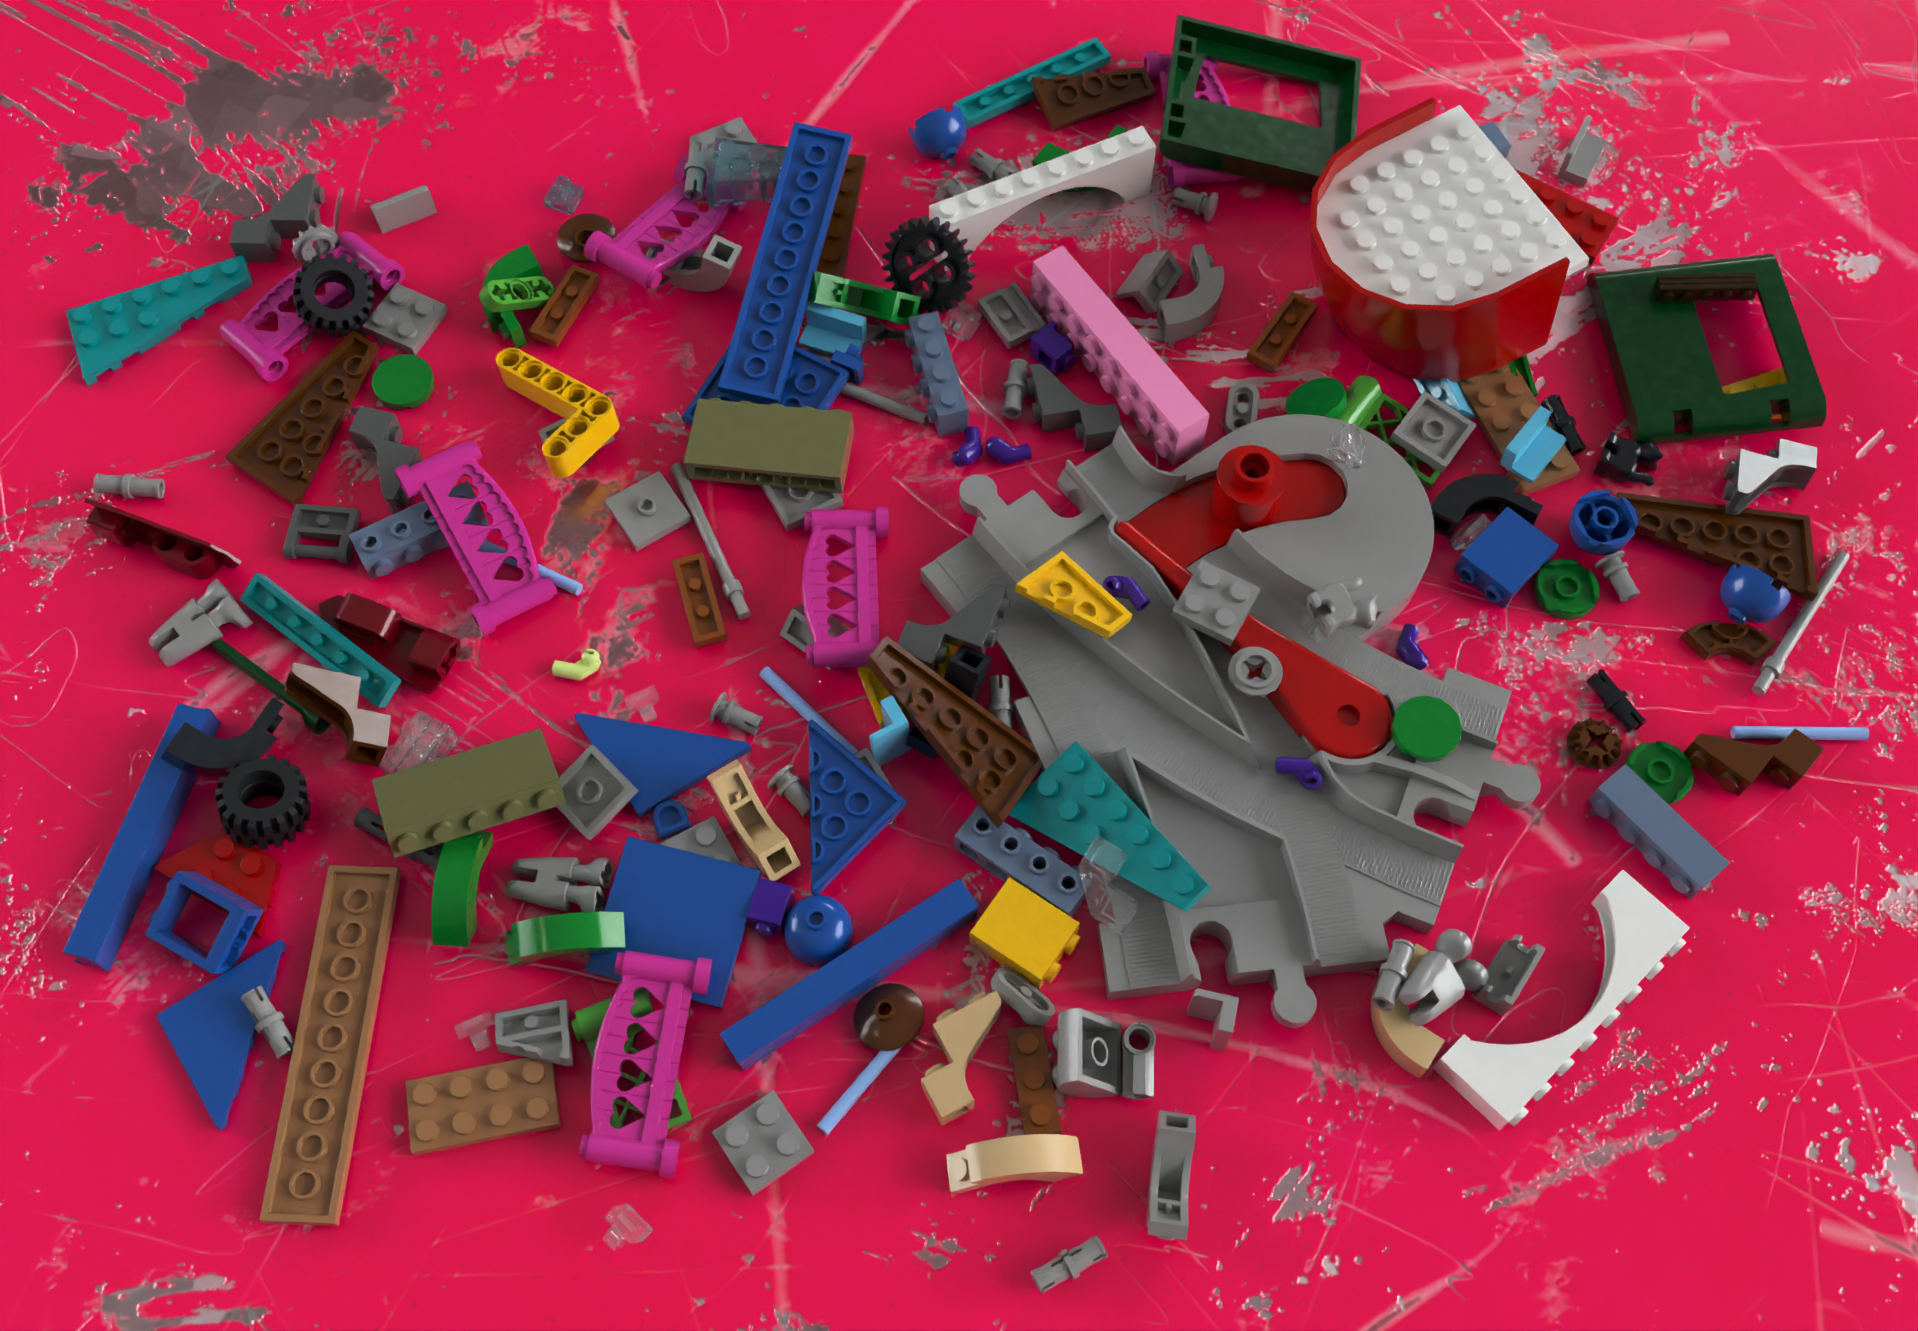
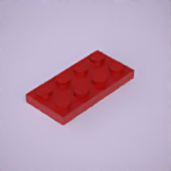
[1515,169,1620,265]

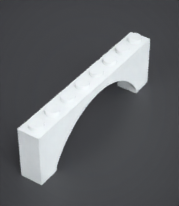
[929,126,1156,271]
[1432,869,1690,1130]

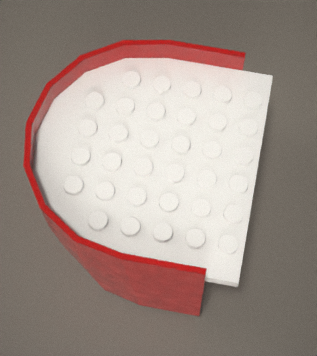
[1310,97,1589,382]

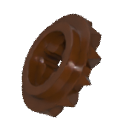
[1567,717,1622,769]

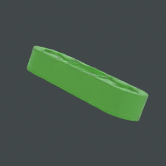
[479,276,555,312]

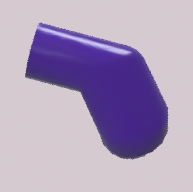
[952,426,982,467]
[986,436,1032,465]
[1102,575,1150,611]

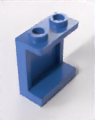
[1454,506,1559,608]

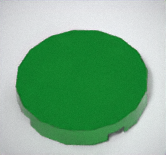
[372,354,435,410]
[1285,377,1347,419]
[1533,559,1600,620]
[1391,695,1462,763]
[1624,741,1694,805]

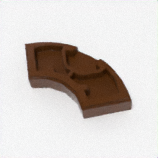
[1680,621,1777,665]

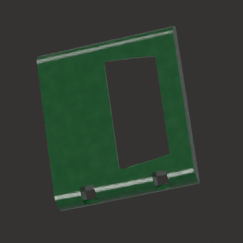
[1159,14,1362,193]
[1587,253,1827,444]

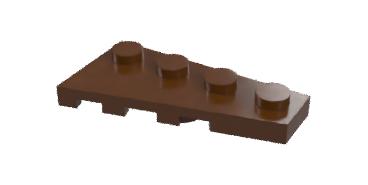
[1030,67,1156,132]

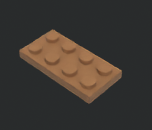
[406,1057,561,1156]

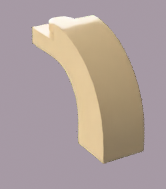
[707,759,801,881]
[1370,943,1445,1078]
[946,1134,1083,1193]

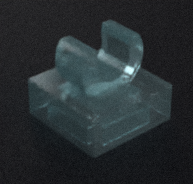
[543,175,584,215]

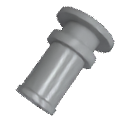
[1172,187,1219,221]
[1594,551,1641,603]
[709,692,764,736]
[767,764,810,817]

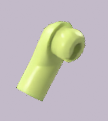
[552,649,601,681]

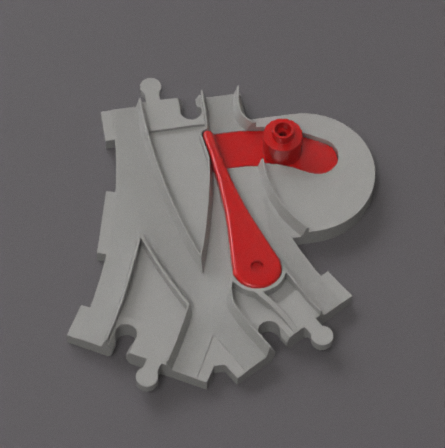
[920,414,1541,1028]

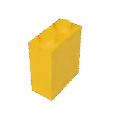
[969,877,1081,989]

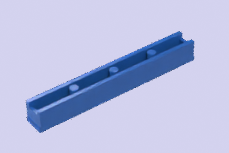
[63,704,221,972]
[719,878,979,1071]

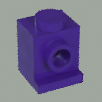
[1030,321,1077,377]

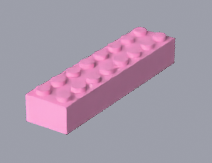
[1030,245,1210,466]

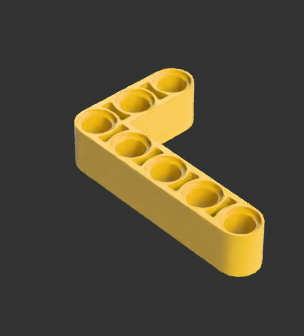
[496,348,620,478]

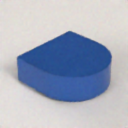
[652,800,691,841]

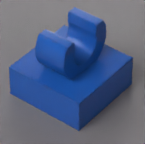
[830,344,865,385]

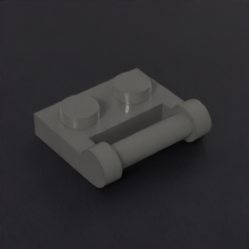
[283,503,361,564]

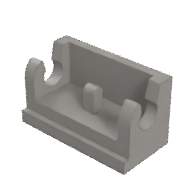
[1471,934,1546,1016]

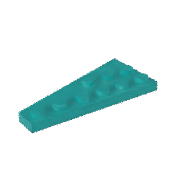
[66,255,253,386]
[1009,741,1212,912]

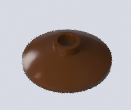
[557,214,616,263]
[853,983,924,1051]

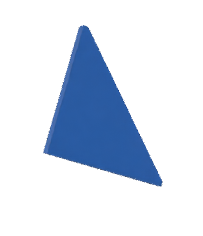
[574,713,751,818]
[808,719,907,895]
[156,939,287,1131]

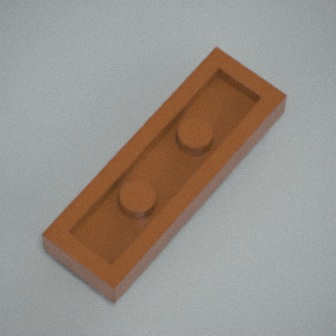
[529,264,600,348]
[1246,291,1318,373]
[672,552,727,648]
[1007,1025,1062,1135]

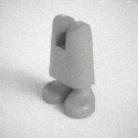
[149,579,253,667]
[506,857,613,912]
[1398,929,1489,1026]

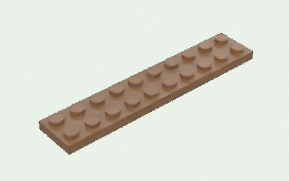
[259,865,401,1226]

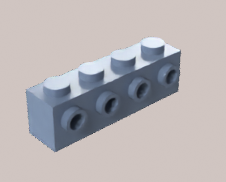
[904,311,969,437]
[349,481,489,579]
[954,805,1092,917]

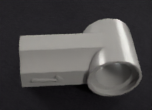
[1121,1022,1156,1100]

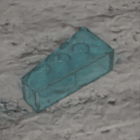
[706,138,787,207]

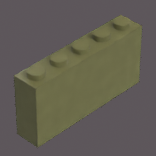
[683,398,855,494]
[372,728,566,858]

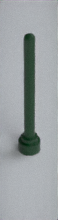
[211,638,332,734]

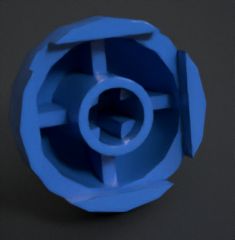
[908,106,967,161]
[1568,490,1638,556]
[1720,564,1791,624]
[783,894,854,967]

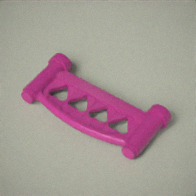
[1143,51,1245,189]
[584,155,748,289]
[220,231,405,382]
[393,440,558,636]
[801,506,894,667]
[578,950,713,1179]

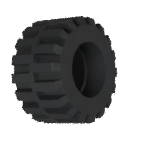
[293,253,374,337]
[215,755,310,850]

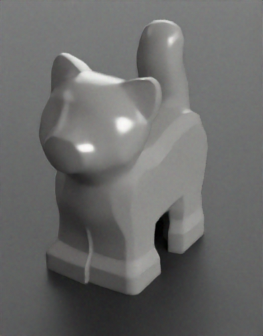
[1306,576,1378,638]

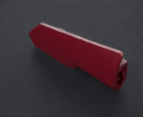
[84,498,242,580]
[319,593,461,694]

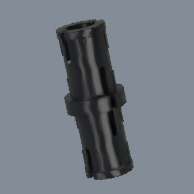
[1541,394,1586,456]
[1586,669,1647,734]

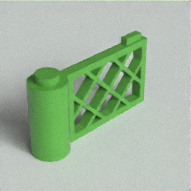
[1335,376,1441,490]
[571,988,692,1130]

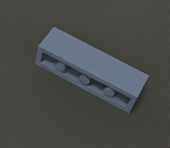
[1587,764,1730,900]

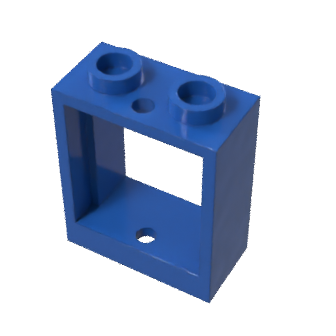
[145,871,264,974]

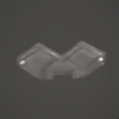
[1078,836,1140,935]

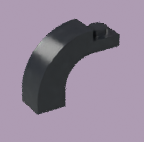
[1431,474,1543,539]
[905,644,992,759]
[161,697,284,776]

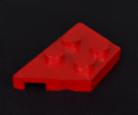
[154,829,281,938]

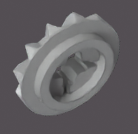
[291,223,339,264]
[1228,647,1283,698]

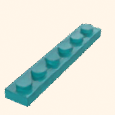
[954,37,1111,129]
[239,573,402,708]

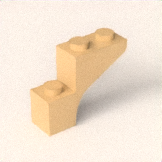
[921,991,1001,1126]

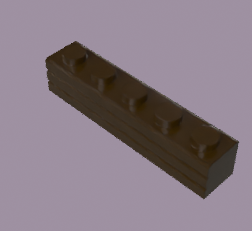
[1653,273,1758,302]

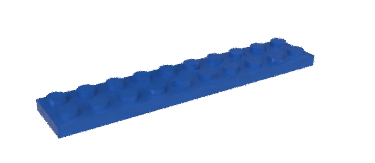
[718,122,852,404]

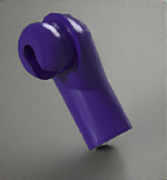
[1396,624,1428,670]
[1275,757,1323,790]

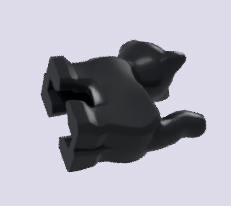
[1594,432,1664,487]

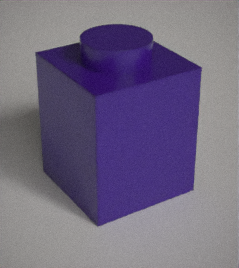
[747,878,795,937]

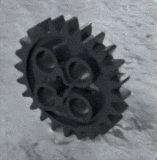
[882,215,976,314]

